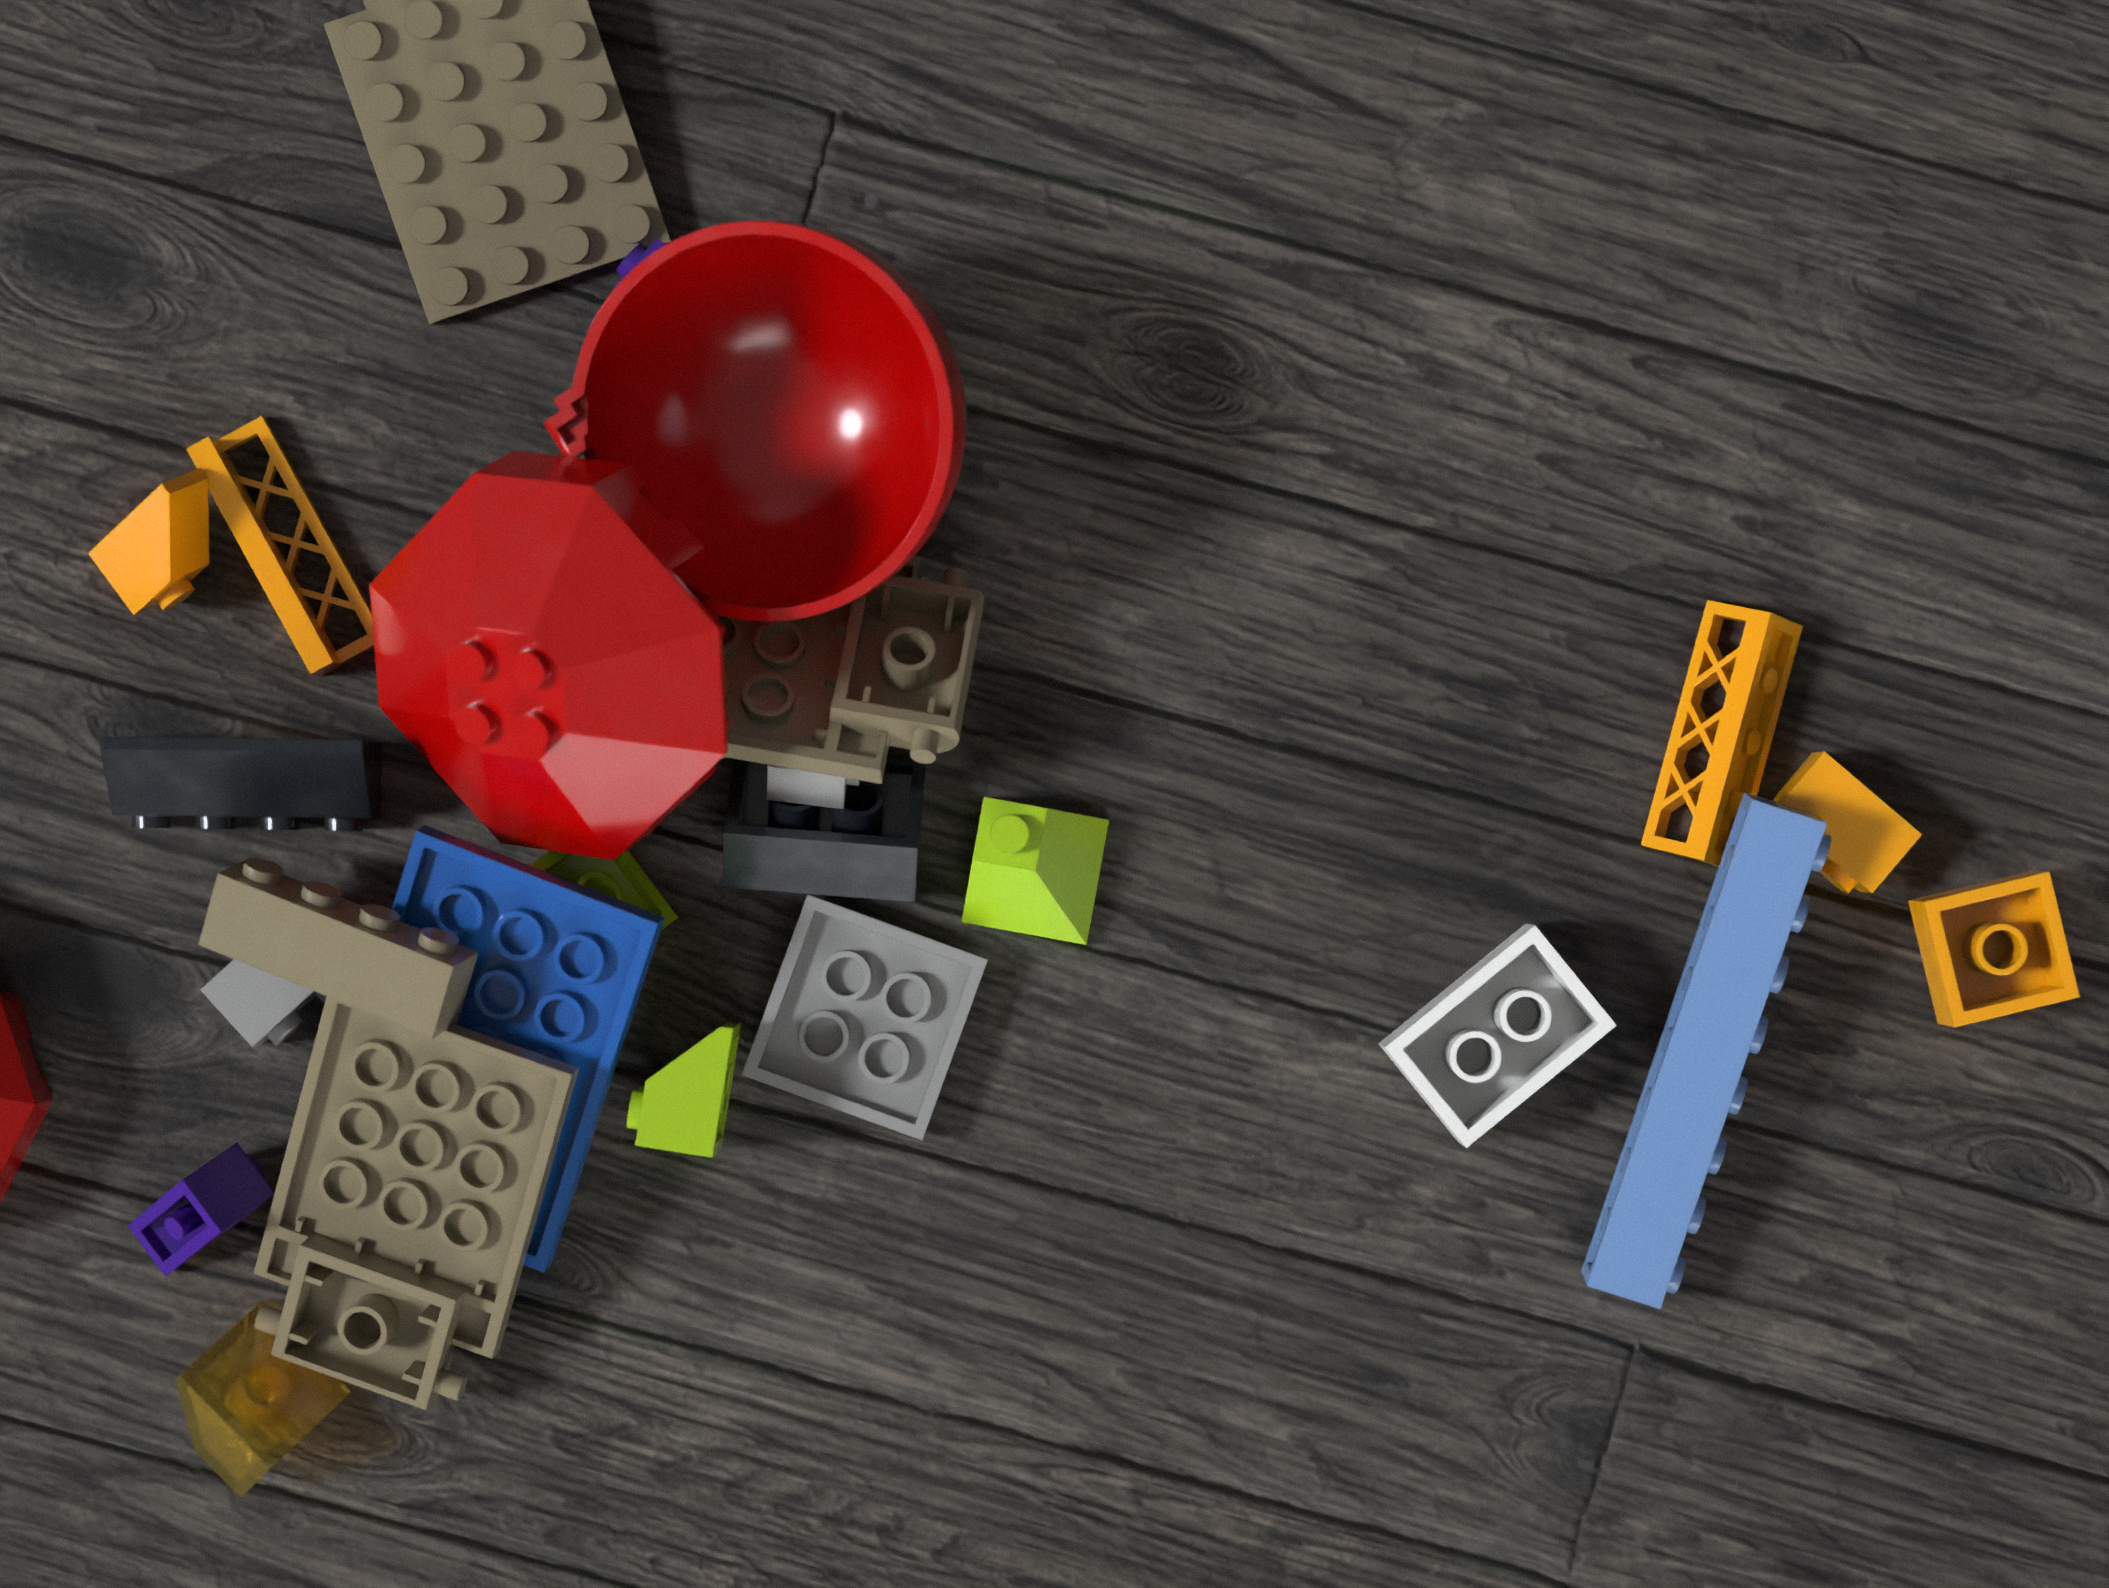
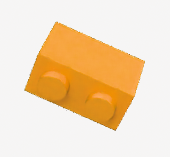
[1772,751,1922,894]

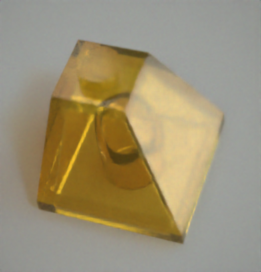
[175,1301,351,1498]

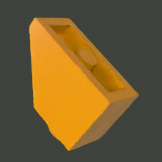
[88,467,209,615]

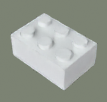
[1378,923,1617,1148]

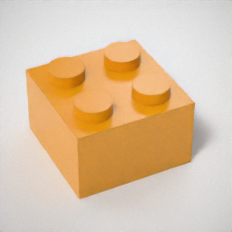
[1908,871,2080,1028]

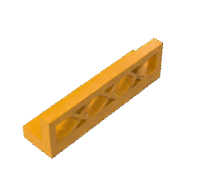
[186,416,374,676]
[1641,600,1803,867]

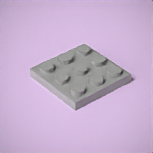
[742,894,988,1140]

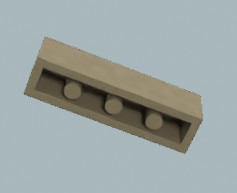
[198,858,478,1039]

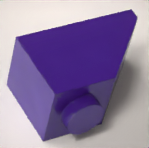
[128,1143,275,1277]

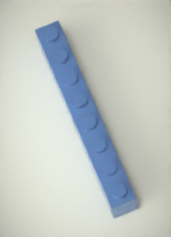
[1581,792,1831,1309]

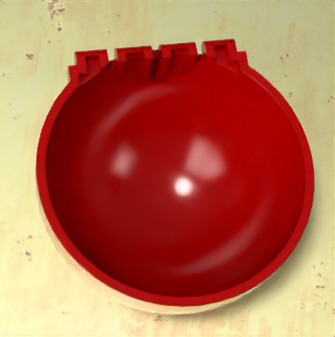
[543,220,967,622]

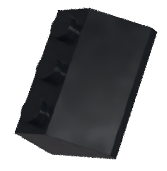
[723,755,927,902]

